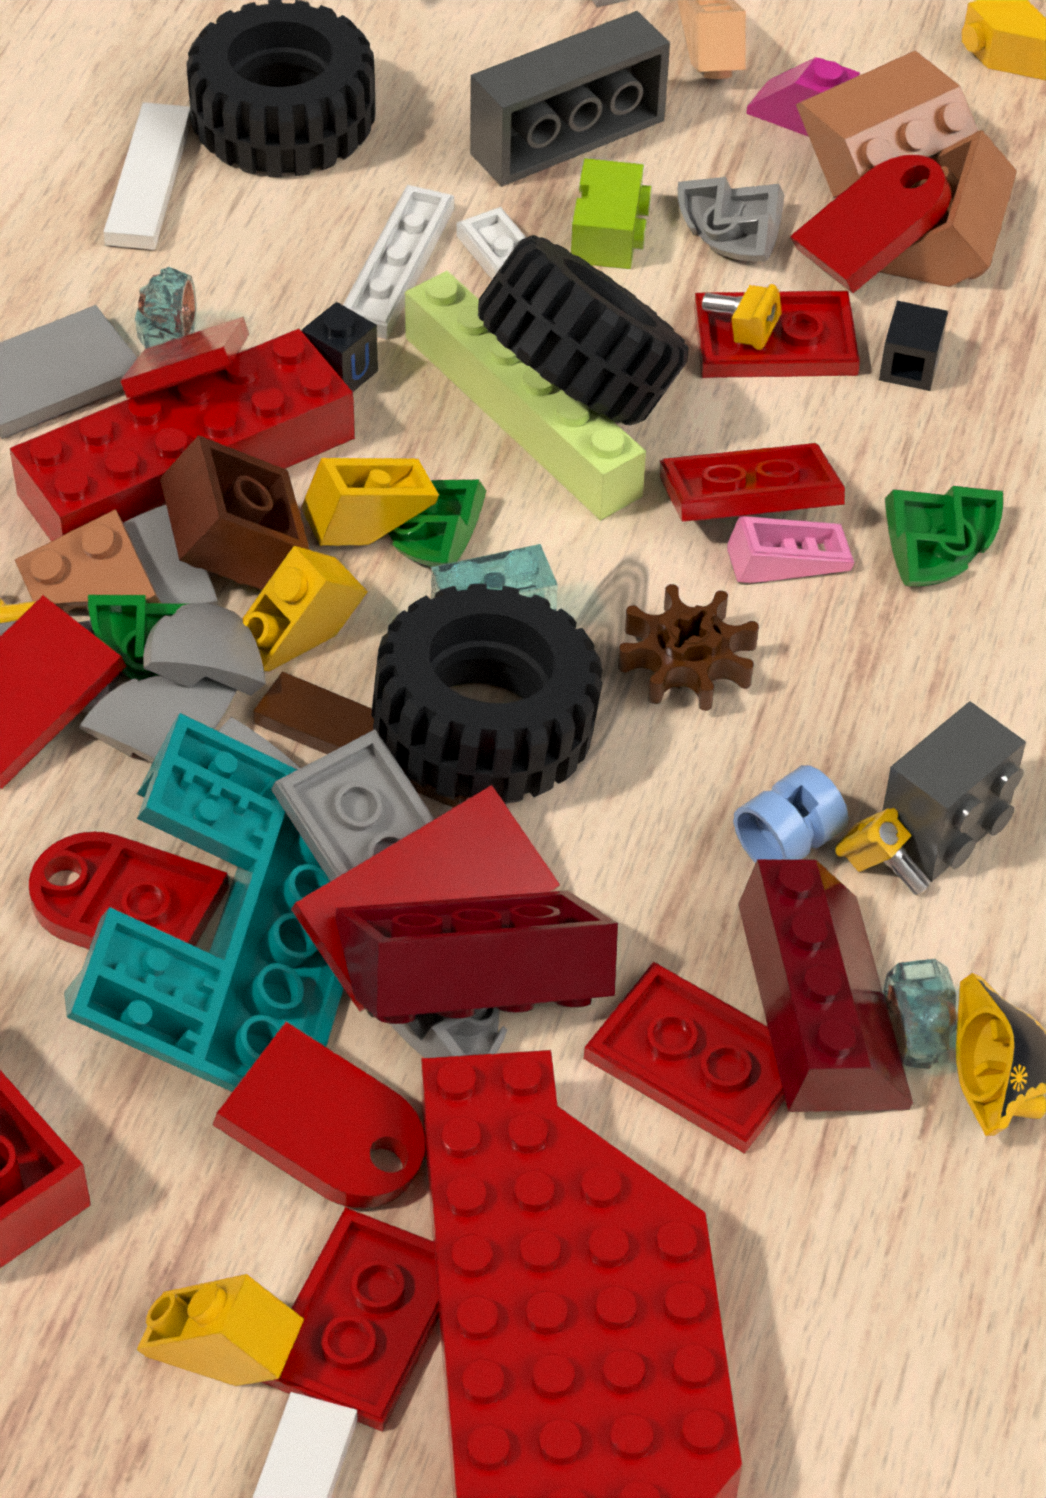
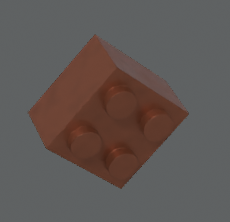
[160,435,310,590]

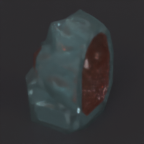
[135,266,197,349]
[883,959,957,1069]

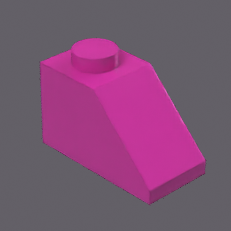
[746,57,860,137]

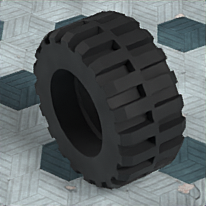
[186,0,376,177]
[478,235,688,426]
[371,584,603,804]

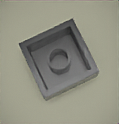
[882,701,1026,882]

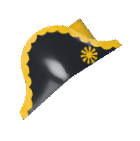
[956,973,1046,1136]

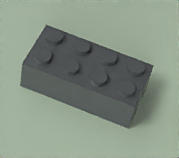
[470,11,670,187]

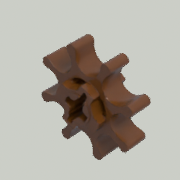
[618,584,759,711]

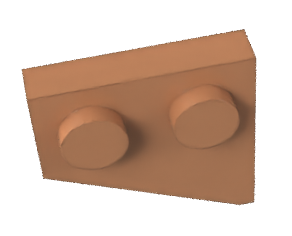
[14,509,161,613]

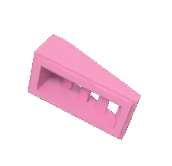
[727,516,855,583]

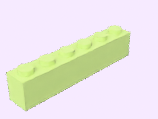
[405,271,646,521]

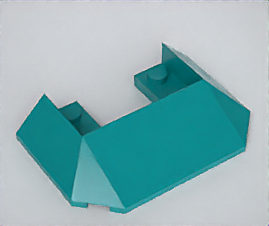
[64,713,344,1092]

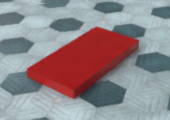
[291,785,560,1013]

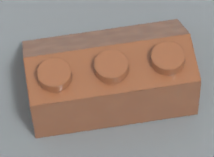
[796,50,978,197]
[879,129,1017,287]

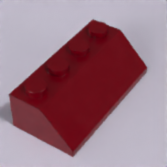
[738,859,913,1112]
[336,890,618,1024]

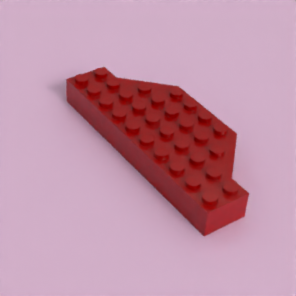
[421,1050,742,1498]

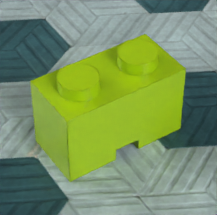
[571,158,652,269]

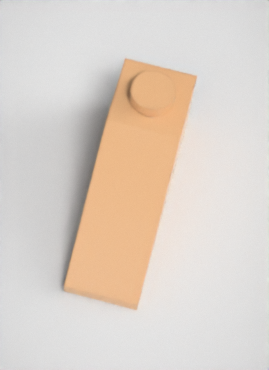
[677,0,746,79]

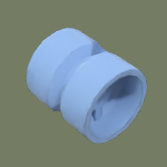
[733,765,849,863]

